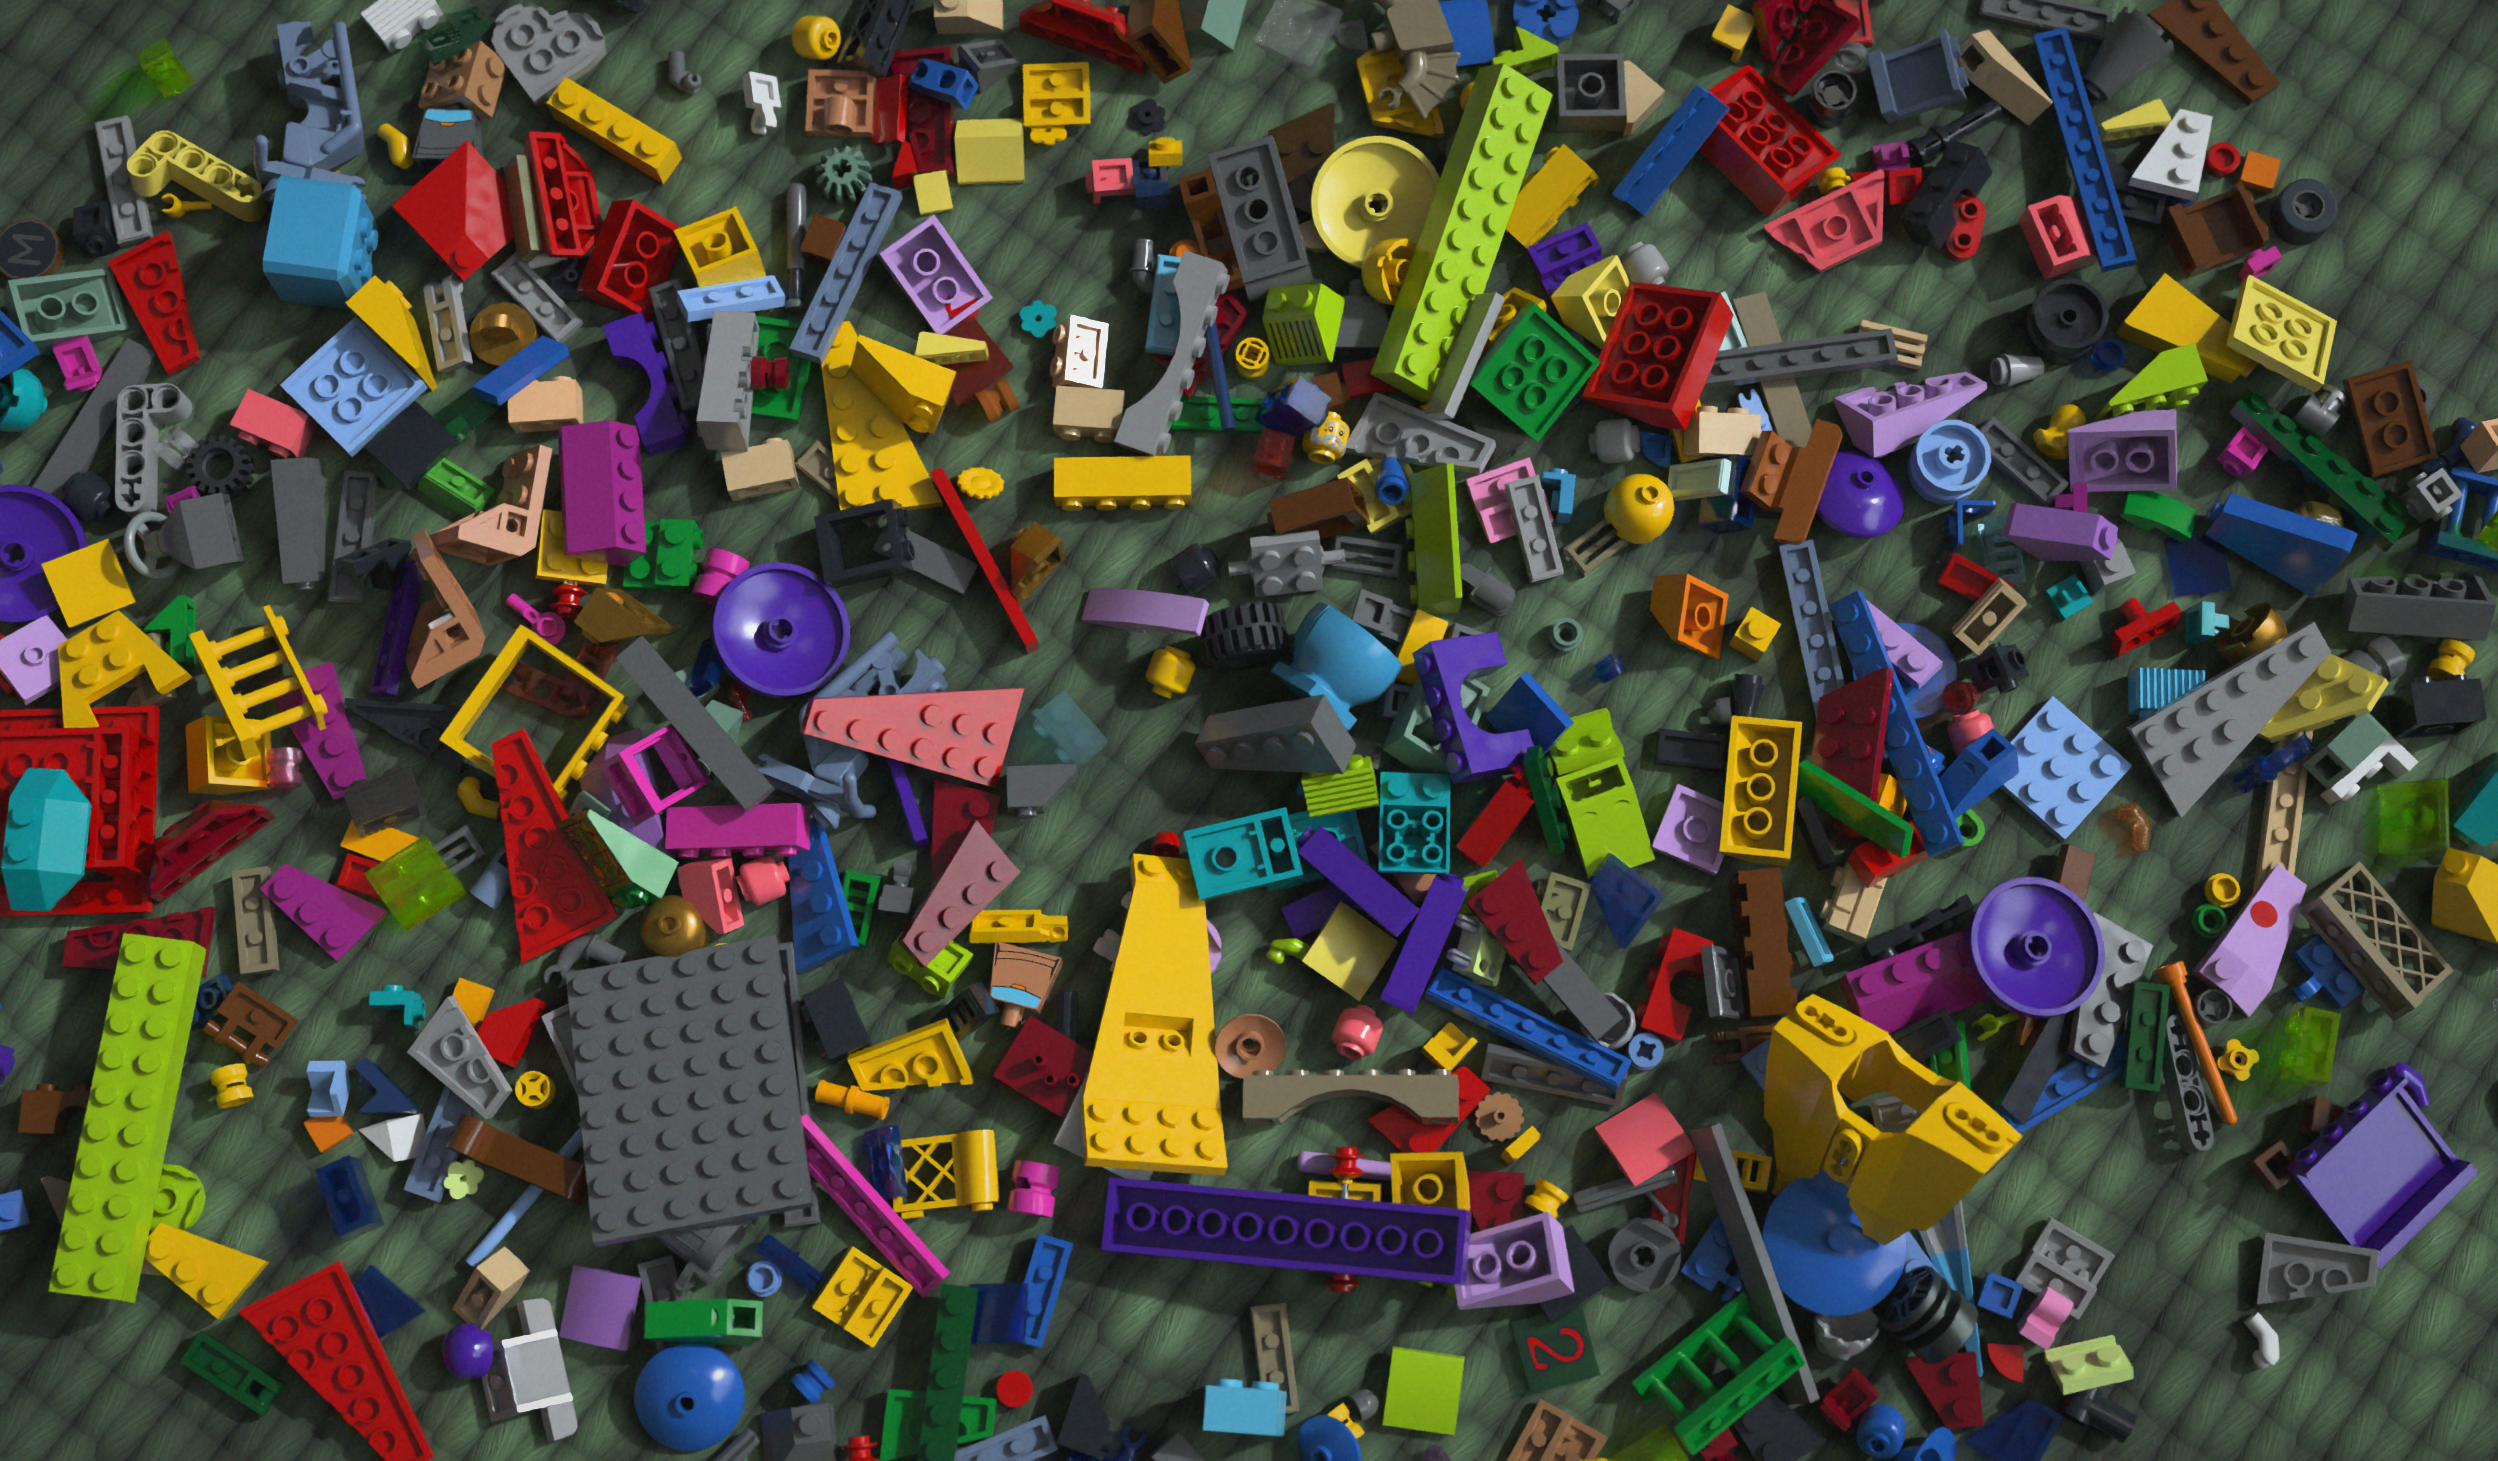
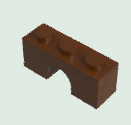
[18,1084,91,1137]

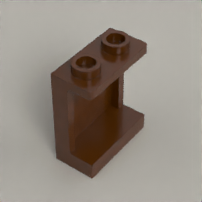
[2161,182,2269,279]

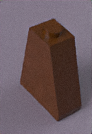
[1125,0,1191,84]

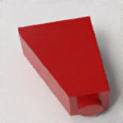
[1456,773,1536,868]

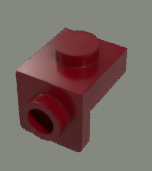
[1819,1367,1880,1432]

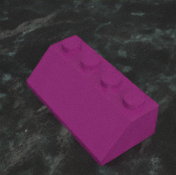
[558,420,646,567]
[1838,929,1991,1036]

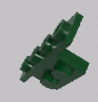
[369,388,499,489]

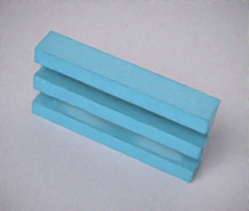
[1784,897,1834,967]

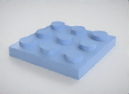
[280,316,428,457]
[2000,696,2132,842]

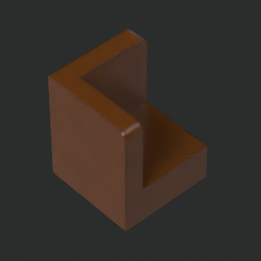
[800,214,846,269]
[2300,1096,2345,1138]

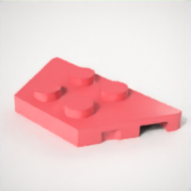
[1763,169,1884,273]

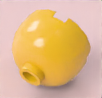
[1361,238,1417,306]
[1603,474,1675,544]

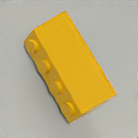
[1719,715,1802,867]

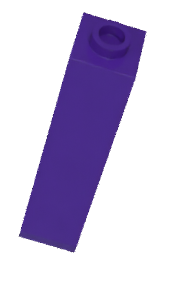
[1296,826,1420,937]
[1380,872,1469,1014]

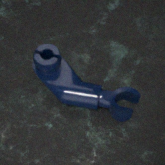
[2419,417,2477,476]

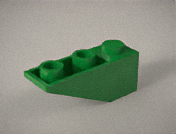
[643,1299,763,1347]

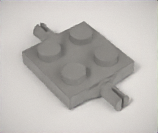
[1228,530,1345,597]

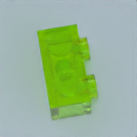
[2278,1006,2341,1088]

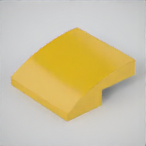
[1023,62,1091,127]
[811,1245,913,1348]

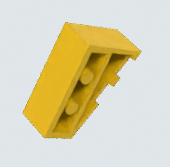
[1506,144,1601,249]

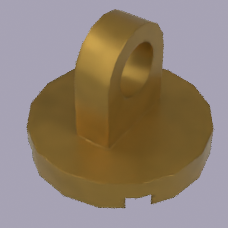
[469,302,539,368]

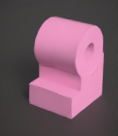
[2017,1286,2073,1350]

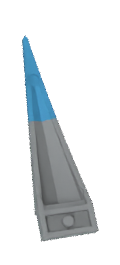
[1869,1096,1983,1377]

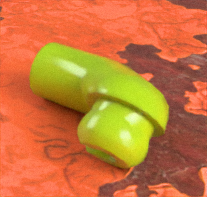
[1266,938,1310,964]

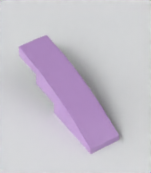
[1081,588,1209,636]

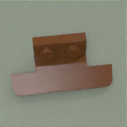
[1740,419,1843,545]

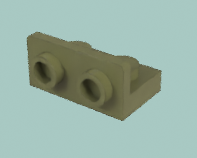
[1534,872,1591,953]

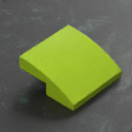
[1382,1346,1464,1435]

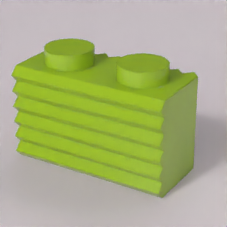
[1301,754,1379,818]

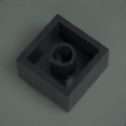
[2387,674,2487,739]

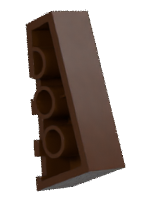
[1728,867,1797,1021]

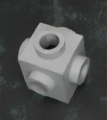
[2399,467,2463,524]

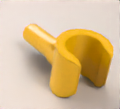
[162,194,213,219]

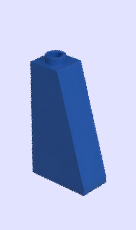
[2205,493,2358,598]

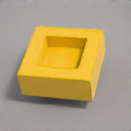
[1149,137,1182,167]

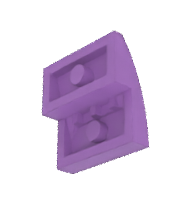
[559,1264,642,1351]

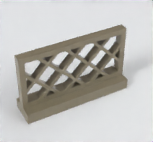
[2299,861,2454,1021]

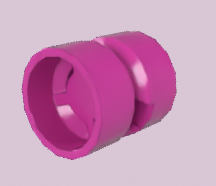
[692,548,750,606]
[1007,1160,1060,1218]

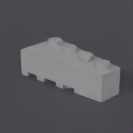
[696,311,759,451]

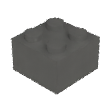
[1553,53,1626,132]

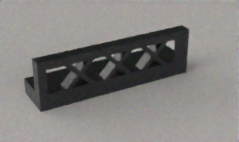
[836,0,916,79]

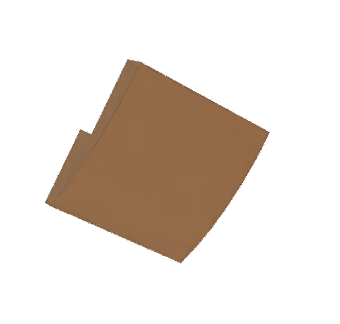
[1507,1399,1608,1461]

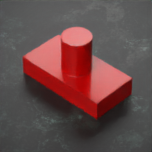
[1341,356,1400,400]
[2110,598,2182,657]

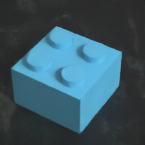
[1203,1378,1287,1436]

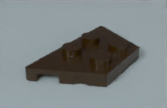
[1268,103,1335,216]

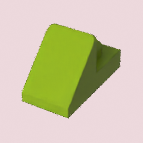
[1491,27,1559,75]

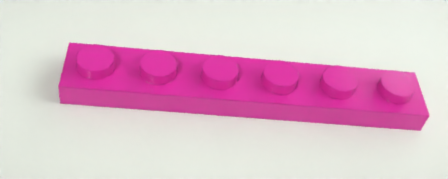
[802,1114,950,1298]

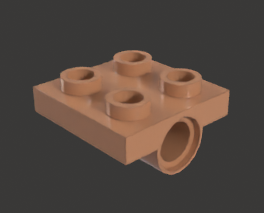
[805,69,876,137]

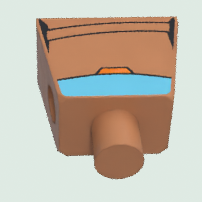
[990,941,1063,1030]

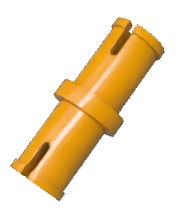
[815,1080,890,1120]

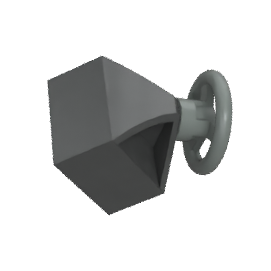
[124,493,245,579]

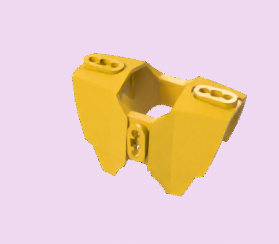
[1764,994,2022,1246]

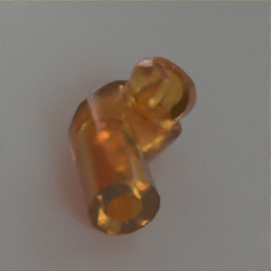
[2117,802,2151,852]

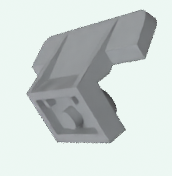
[482,1298,578,1443]

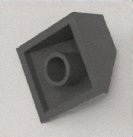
[760,1403,839,1461]

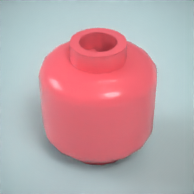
[1947,708,1994,756]
[735,855,790,906]
[1332,1005,1383,1060]

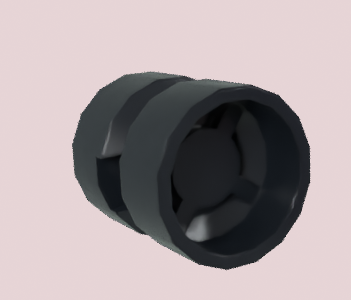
[1806,70,1857,129]

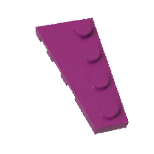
[264,662,371,803]

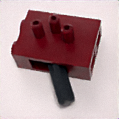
[993,990,1093,1121]

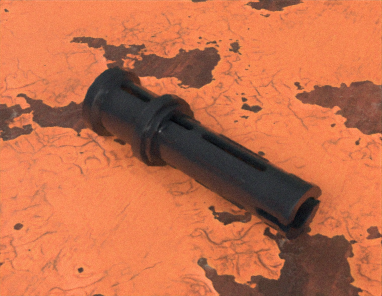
[1906,98,2002,167]

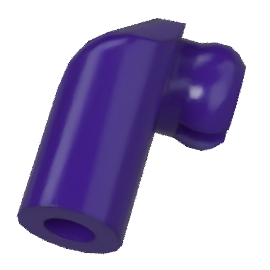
[2385,1062,2430,1108]

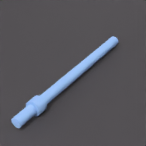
[465,1121,583,1268]

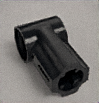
[2057,1388,2137,1443]

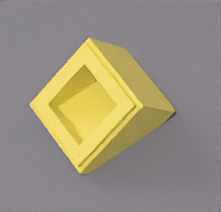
[913,170,953,216]

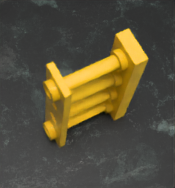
[189,605,328,760]

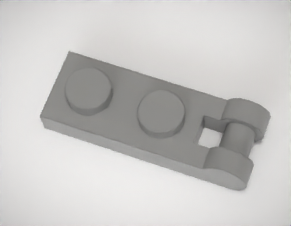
[424,274,473,373]

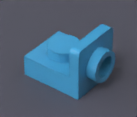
[1540,468,1576,524]

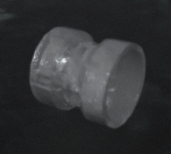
[152,424,201,471]

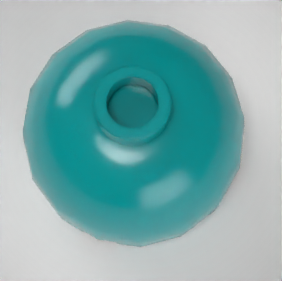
[0,367,48,432]

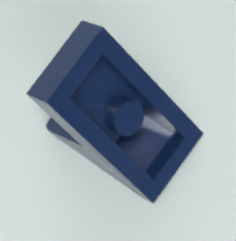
[1132,159,1170,209]
[355,1057,422,1116]

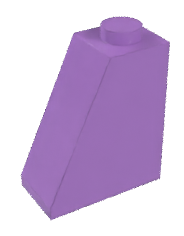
[2003,503,2118,561]

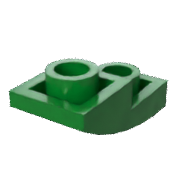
[2120,490,2197,543]

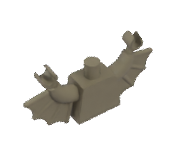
[1343,0,1461,120]

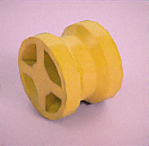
[515,1071,556,1109]
[1524,1178,1569,1219]

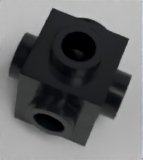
[1968,642,2030,695]

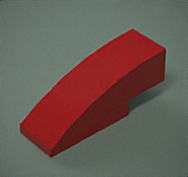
[1847,820,1928,888]

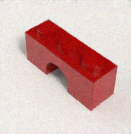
[1635,928,1714,1045]

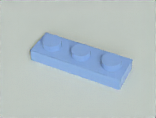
[677,275,785,322]

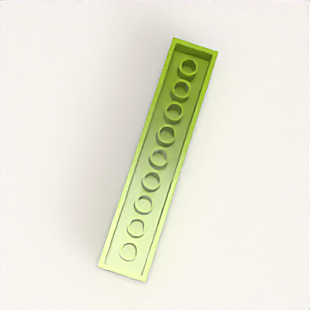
[1371,63,1553,402]
[49,933,207,1303]

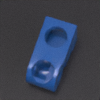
[908,59,979,111]

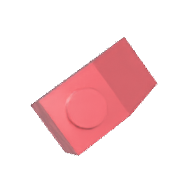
[677,857,744,934]

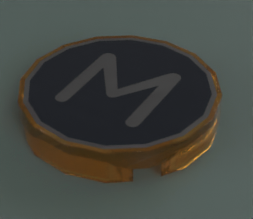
[0,218,63,280]

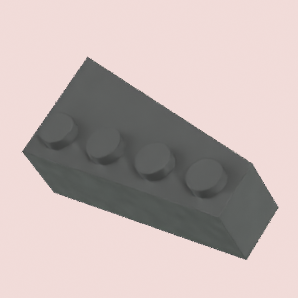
[1195,694,1356,774]

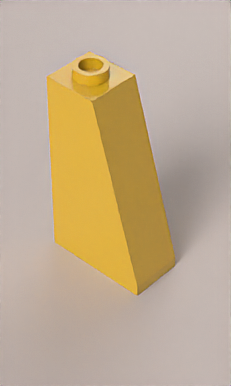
[2115,273,2258,384]

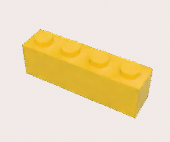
[547,77,682,185]
[1054,456,1192,511]

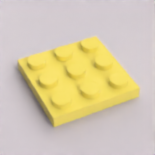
[2226,274,2337,393]

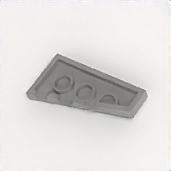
[1345,392,1496,474]

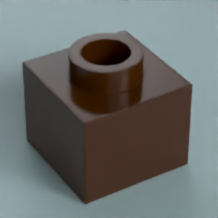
[1309,372,1350,415]
[2245,1140,2295,1192]

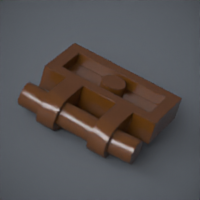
[202,980,299,1069]

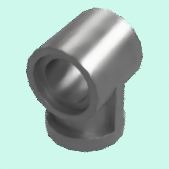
[2292,384,2348,440]

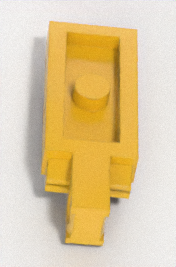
[969,909,1068,944]

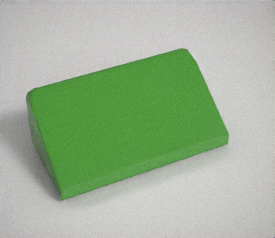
[418,458,496,518]

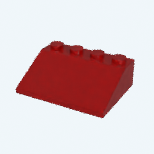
[1699,64,1842,217]
[1582,281,1734,431]

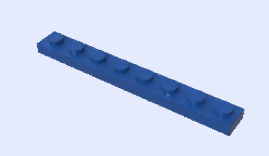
[2033,27,2136,273]
[1828,590,1965,857]

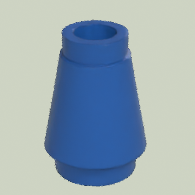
[1374,457,1409,504]

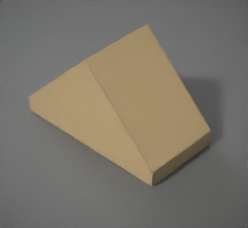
[1623,61,1665,136]

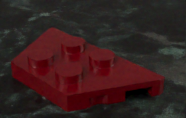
[1811,667,1894,802]

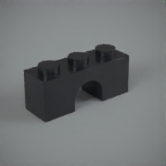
[1900,140,1993,250]

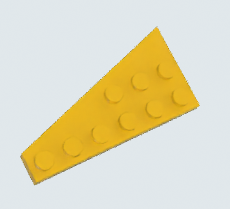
[821,321,943,511]

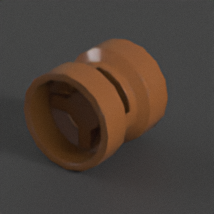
[974,378,1020,423]

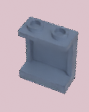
[1867,28,1969,124]

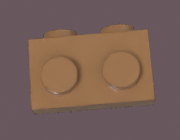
[418,41,507,120]

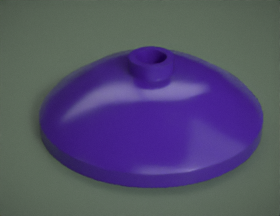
[1816,449,1905,539]

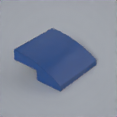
[1439,0,1495,67]

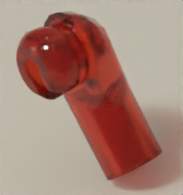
[726,679,753,721]

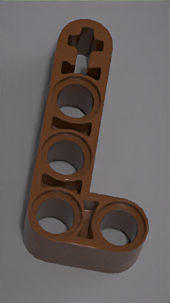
[446,1113,588,1204]

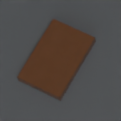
[2342,360,2439,477]

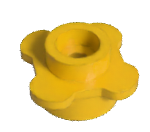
[2217,1039,2259,1081]

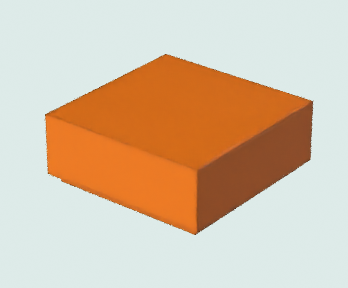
[2238,150,2281,194]
[303,1116,355,1154]

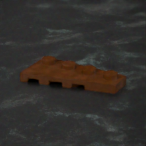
[2147,0,2279,106]

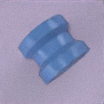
[1625,1033,1664,1071]

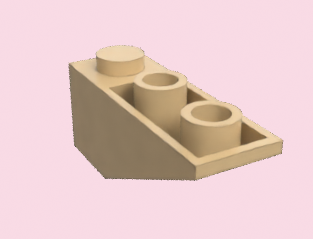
[1956,29,2053,126]

